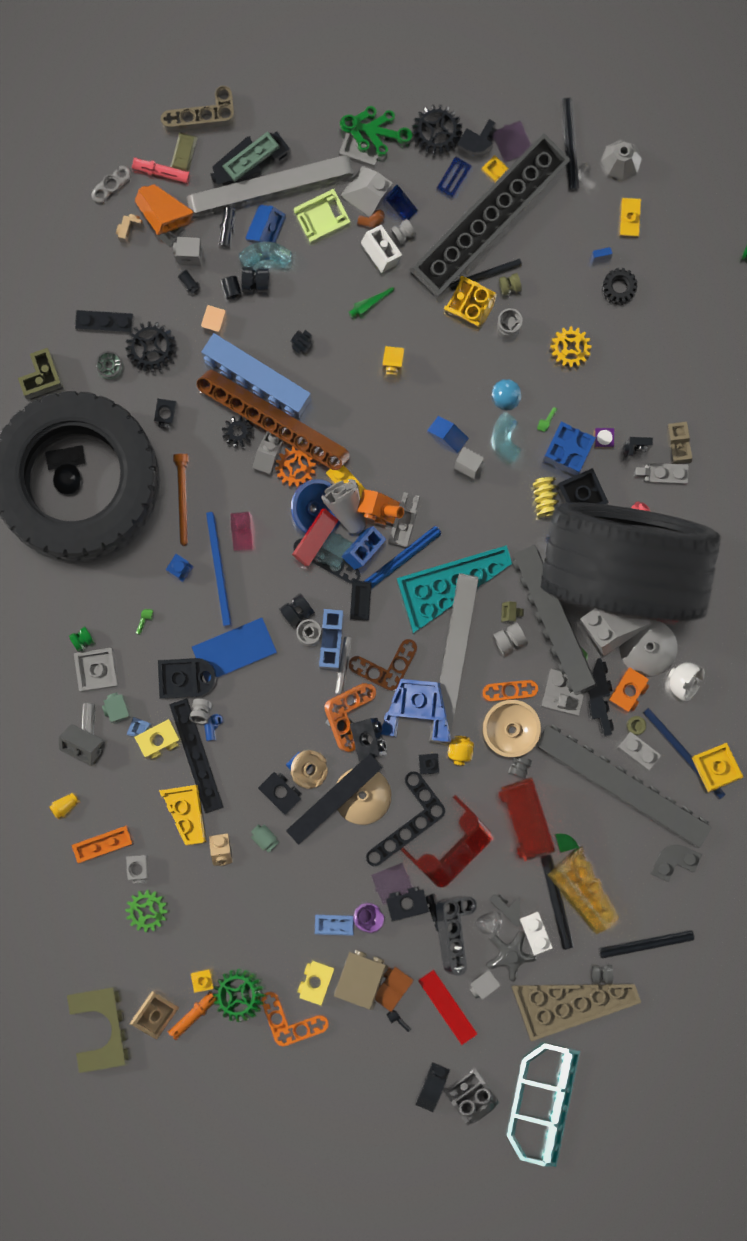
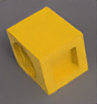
[191,969,215,993]

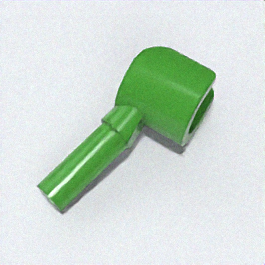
[537,407,557,431]
[136,609,153,634]

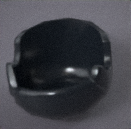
[53,464,82,495]

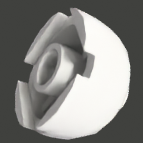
[668,662,705,702]

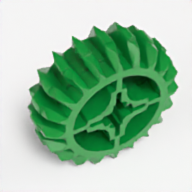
[213,969,265,1022]

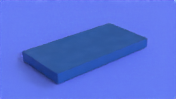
[192,618,277,682]

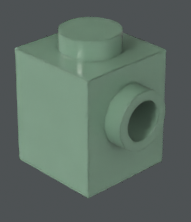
[102,692,131,723]

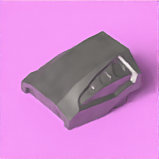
[443,1068,499,1125]

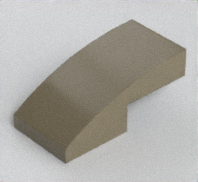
[668,422,692,464]

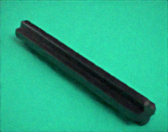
[562,98,579,190]
[541,855,574,950]
[599,930,695,958]

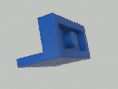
[246,205,286,249]

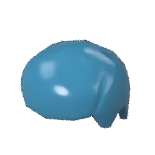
[492,379,521,410]

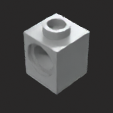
[126,855,149,884]
[469,970,501,1000]

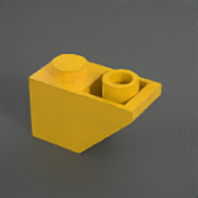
[382,346,404,376]

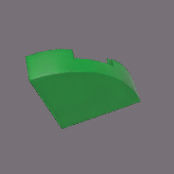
[555,833,579,853]

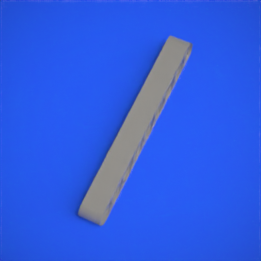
[187,155,354,217]
[429,573,478,745]

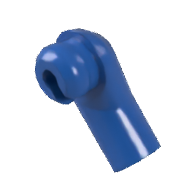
[204,714,223,741]

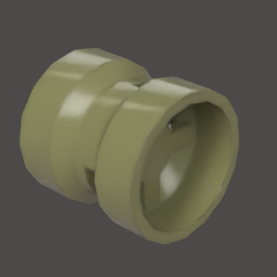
[499,273,522,296]

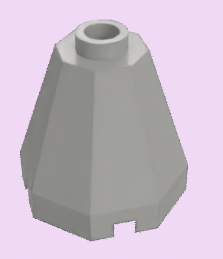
[601,140,642,181]

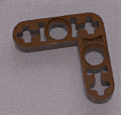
[348,639,417,691]

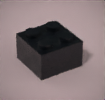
[557,468,609,505]

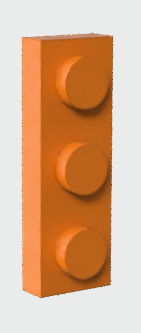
[71,826,133,864]

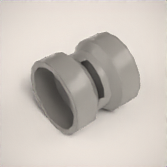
[390,219,416,245]
[189,699,212,724]

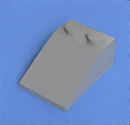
[580,610,652,656]

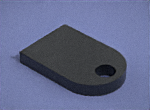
[158,658,217,699]

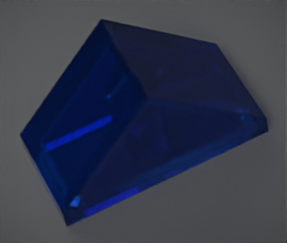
[384,184,418,221]

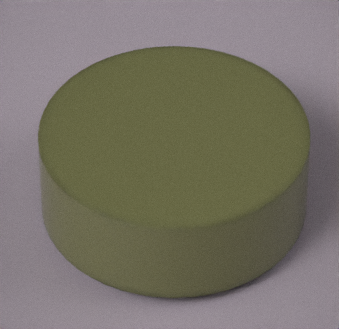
[627,716,646,736]

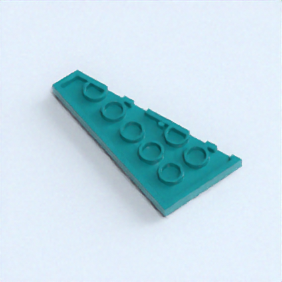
[397,545,512,634]

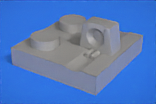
[541,669,585,716]

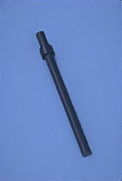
[643,708,726,799]

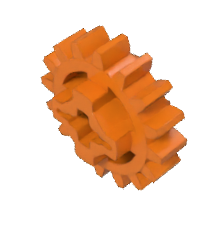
[275,446,316,488]

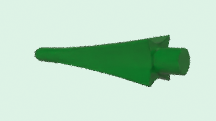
[349,287,395,318]

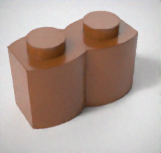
[375,966,414,1012]

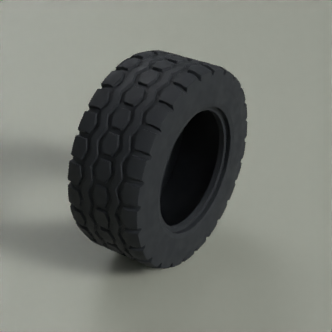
[0,391,160,563]

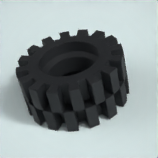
[602,268,638,304]

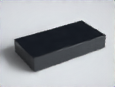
[350,580,371,620]

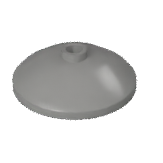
[620,619,677,677]

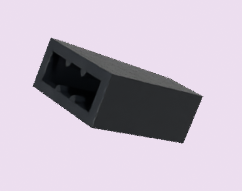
[210,136,262,188]

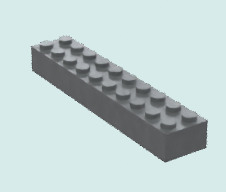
[409,133,570,296]

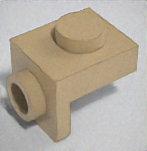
[116,214,143,243]
[209,834,232,866]

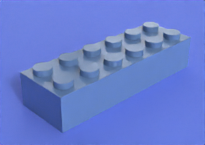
[201,333,312,419]

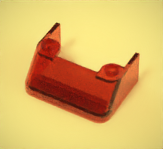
[498,777,555,862]
[400,795,492,888]

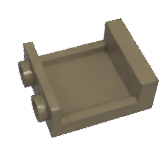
[334,950,388,1010]

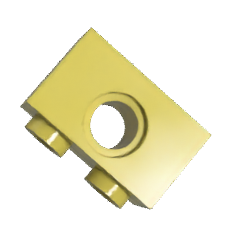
[135,719,180,760]
[297,961,335,1005]

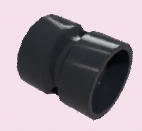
[241,267,269,292]
[279,593,315,629]

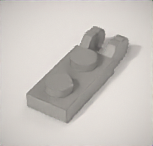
[388,492,420,548]

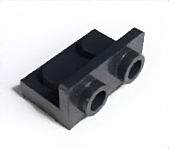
[623,437,653,460]

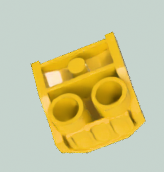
[444,276,497,328]

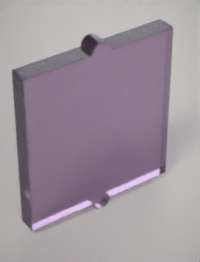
[493,121,531,163]
[371,863,412,905]

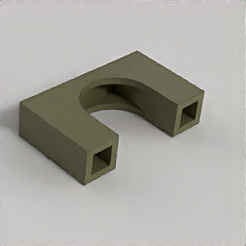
[67,987,130,1073]

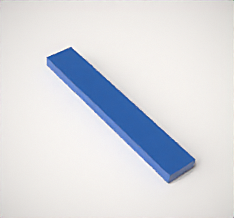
[206,512,232,628]

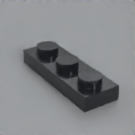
[75,310,134,333]

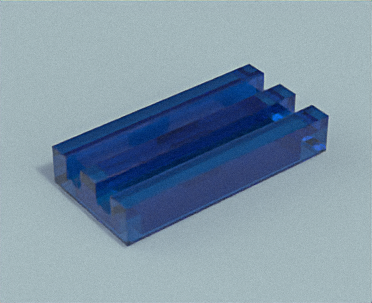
[436,156,472,199]

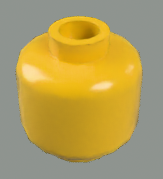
[448,736,474,765]

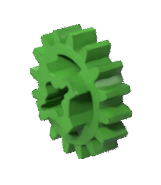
[125,890,168,932]

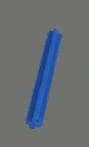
[365,526,441,589]

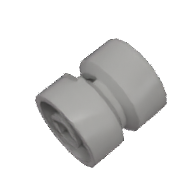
[497,308,523,338]
[296,619,322,646]
[493,622,528,656]

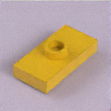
[620,198,641,237]

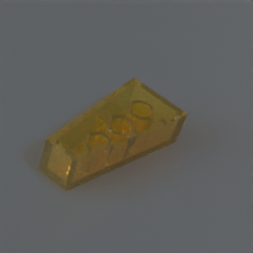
[547,846,619,934]

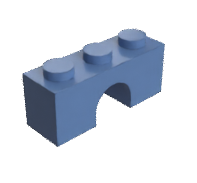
[319,609,343,670]

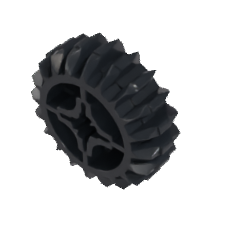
[412,104,463,156]
[125,322,177,373]

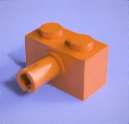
[357,489,404,526]

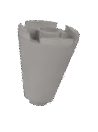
[321,479,366,534]

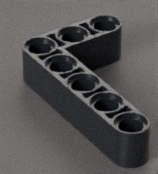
[366,771,445,867]

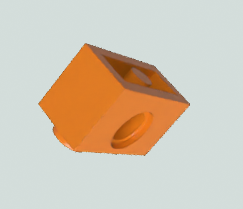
[608,667,650,713]

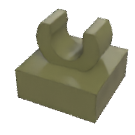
[501,601,524,623]

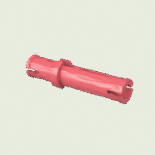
[132,157,190,184]

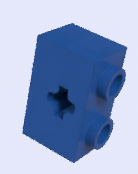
[341,526,386,570]

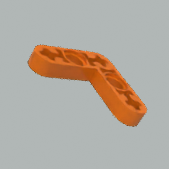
[324,683,376,752]
[261,992,329,1046]

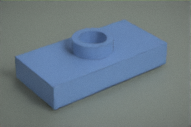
[315,915,354,935]

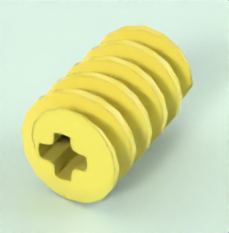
[533,477,559,518]

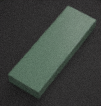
[223,131,279,182]

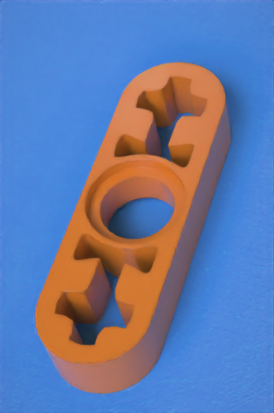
[482,680,538,702]

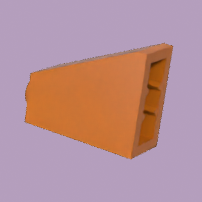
[135,184,193,235]

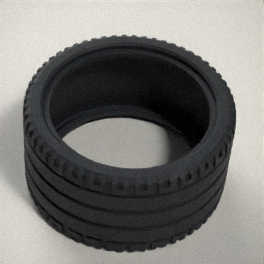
[541,502,721,621]

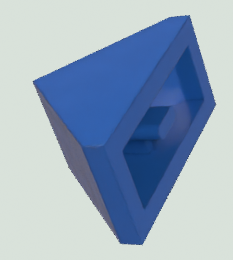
[427,416,469,454]

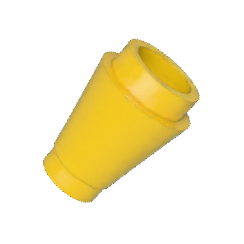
[49,793,79,819]

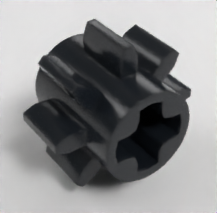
[290,330,314,354]

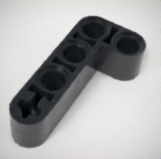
[436,896,477,975]

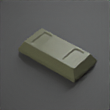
[170,132,198,172]

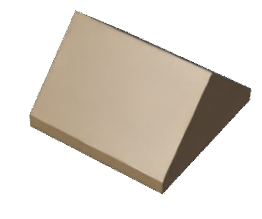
[130,990,179,1040]

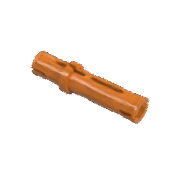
[168,991,218,1040]

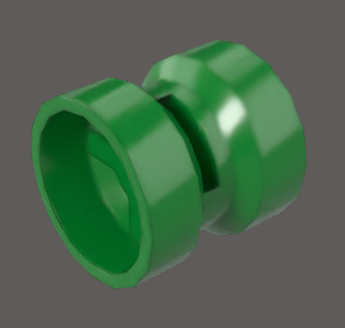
[69,626,95,652]

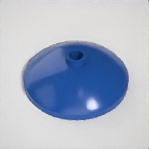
[291,479,340,534]

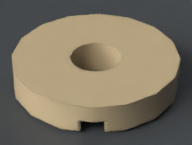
[291,750,328,789]

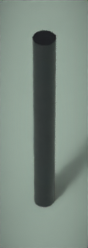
[449,258,522,290]

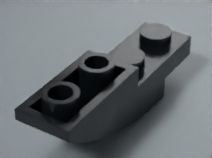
[588,658,614,737]

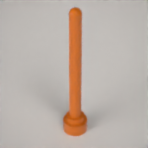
[173,454,189,546]

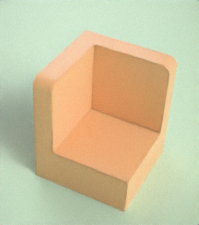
[201,305,227,335]

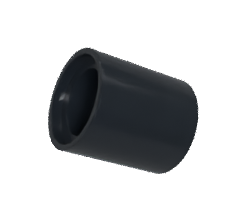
[221,276,242,299]

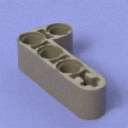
[161,86,235,132]

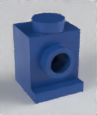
[165,554,194,582]

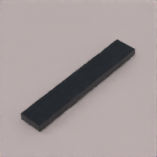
[169,698,224,814]
[286,753,383,845]

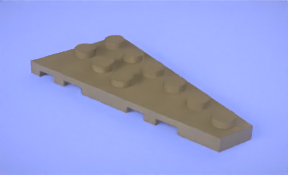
[512,984,641,1042]

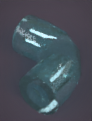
[239,241,292,267]
[492,412,522,464]

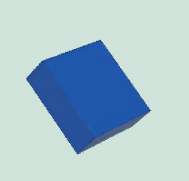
[591,247,613,262]

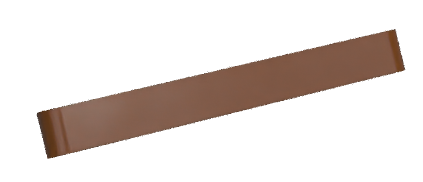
[196,370,350,470]

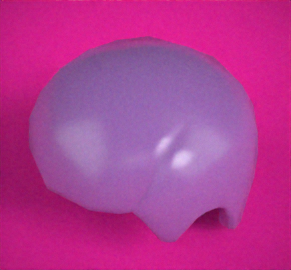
[353,903,385,933]

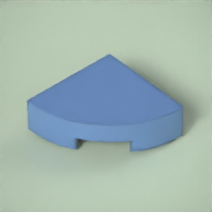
[127,717,152,736]

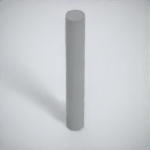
[335,636,352,694]

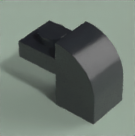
[457,119,497,156]
[415,1062,450,1112]

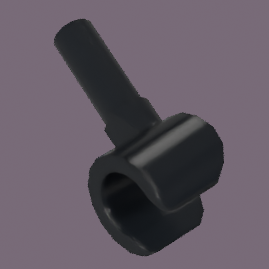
[386,1010,411,1032]

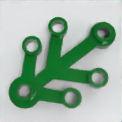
[339,106,412,157]

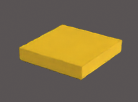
[692,743,744,793]

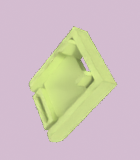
[293,189,351,243]

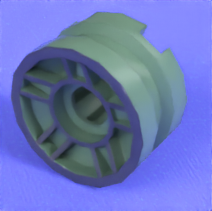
[95,351,123,380]

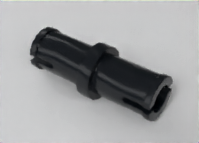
[218,207,236,247]

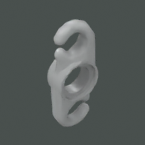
[92,166,131,203]

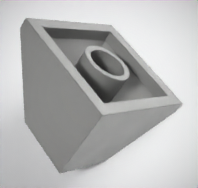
[340,166,393,217]

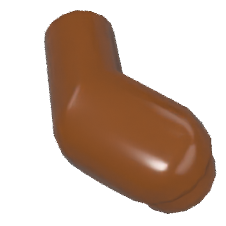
[357,210,385,228]

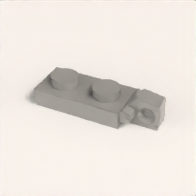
[635,463,688,484]

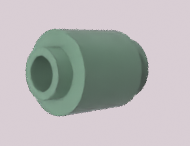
[250,824,279,852]

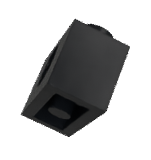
[350,718,387,761]
[258,772,302,816]
[386,886,429,922]

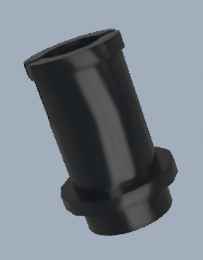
[178,270,200,295]

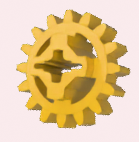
[550,326,592,369]

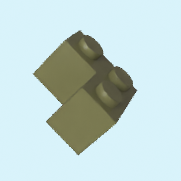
[18,348,63,400]

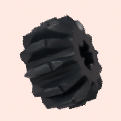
[222,416,254,448]

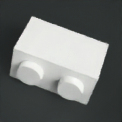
[361,225,402,273]
[520,912,552,955]

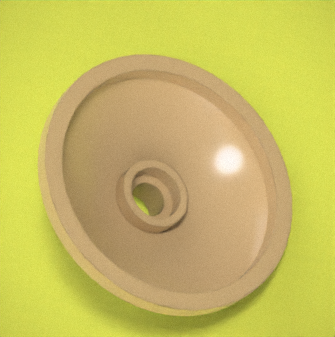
[483,700,541,758]
[336,769,391,825]

